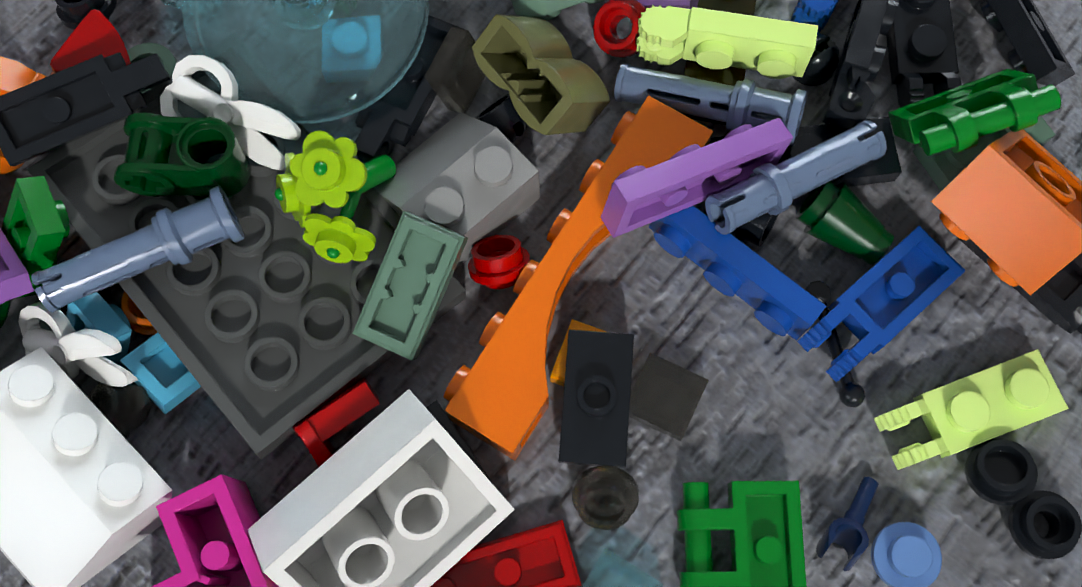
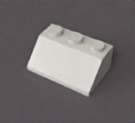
[0,347,172,587]
[247,389,515,587]

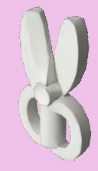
[160,55,301,170]
[18,302,138,387]

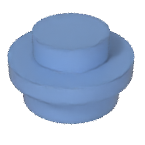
[871,522,942,587]

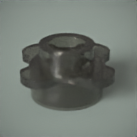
[87,382,151,439]

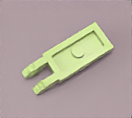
[636,5,818,79]
[874,349,1069,470]

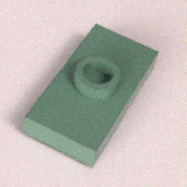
[352,211,468,361]

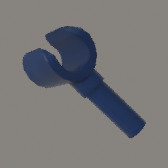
[816,477,879,572]

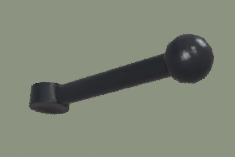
[805,281,865,407]

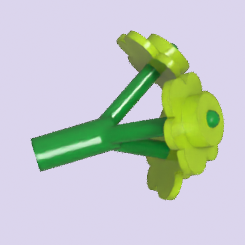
[274,130,396,263]

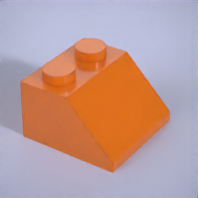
[931,129,1082,295]

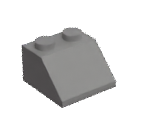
[374,112,540,270]

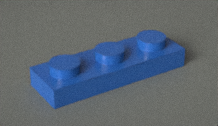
[649,206,827,341]

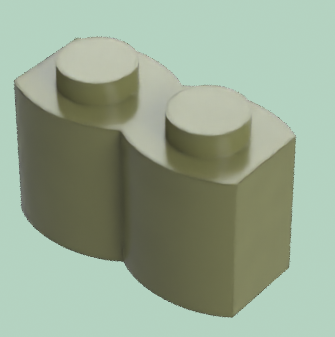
[472,14,610,135]

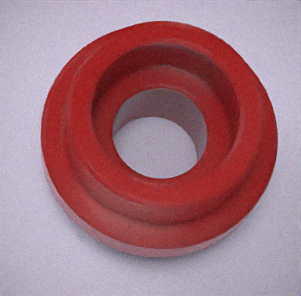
[593,0,646,58]
[468,235,530,289]

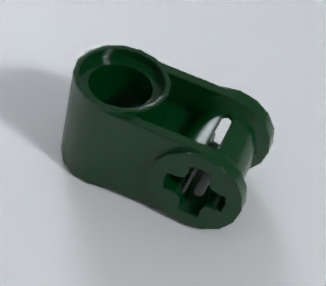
[114,112,251,197]

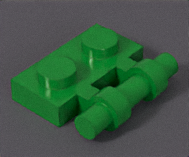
[888,69,1061,156]
[677,481,807,587]

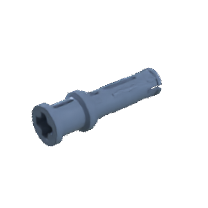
[614,63,808,146]
[31,185,245,312]

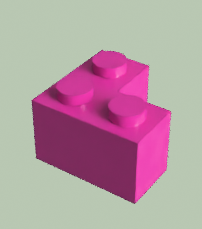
[152,474,279,587]

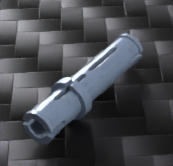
[705,120,887,235]

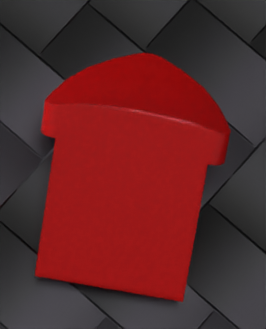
[50,9,131,73]
[292,378,380,467]

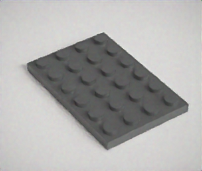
[27,34,466,460]

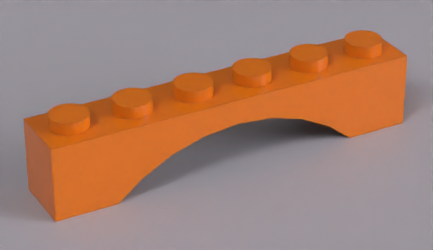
[443,95,714,461]

